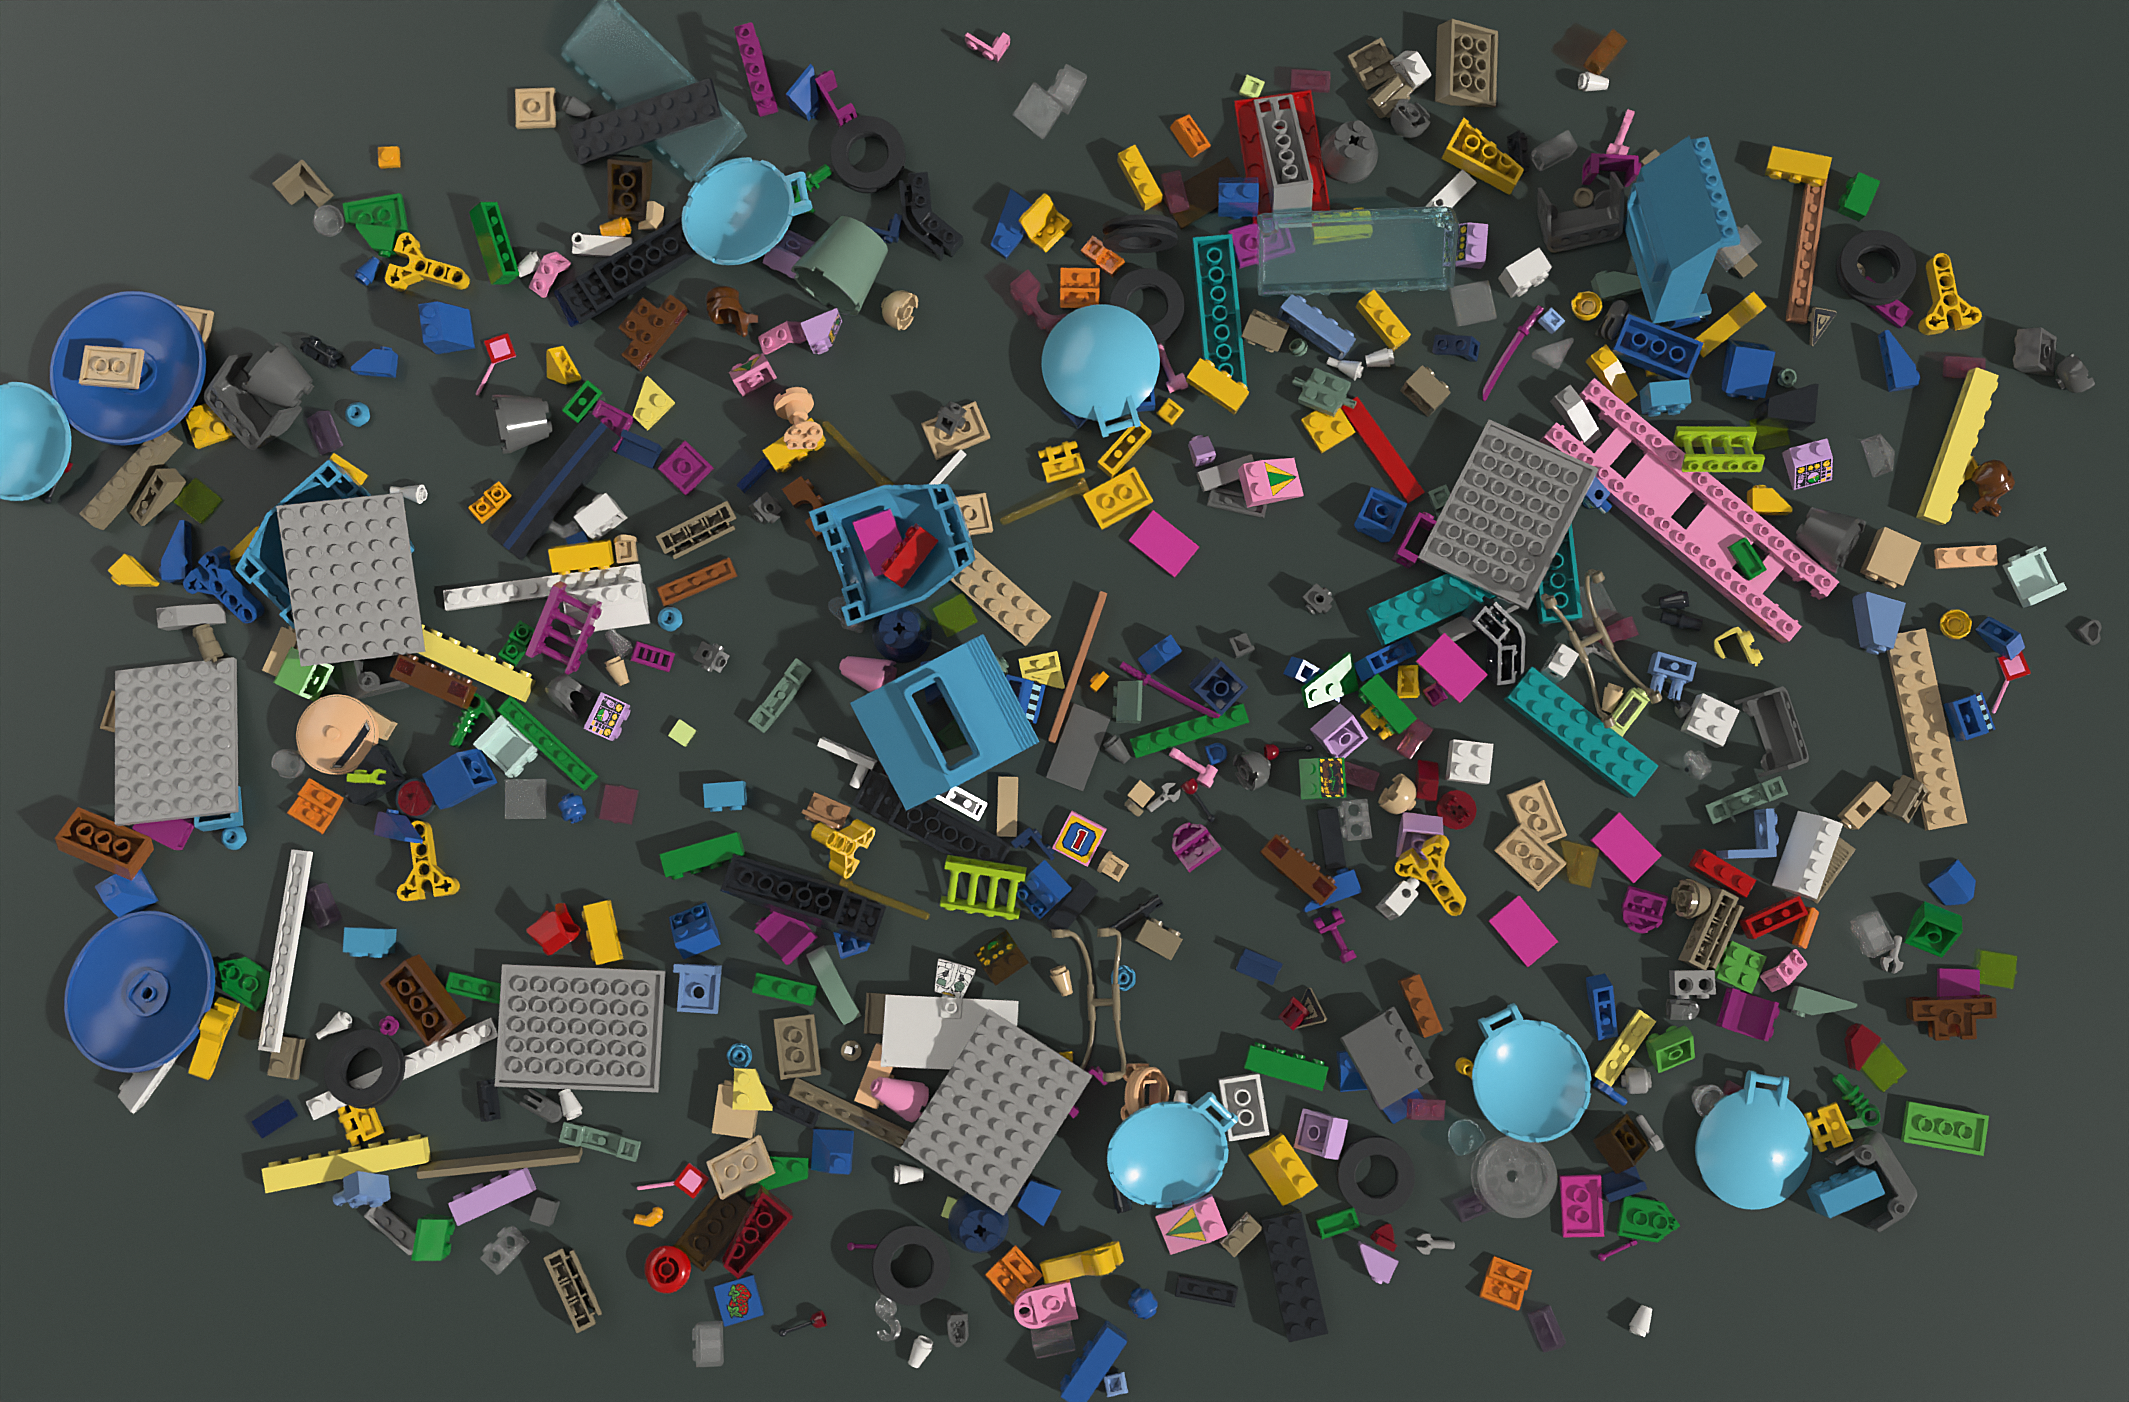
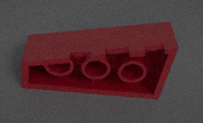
[722,1185,793,1279]

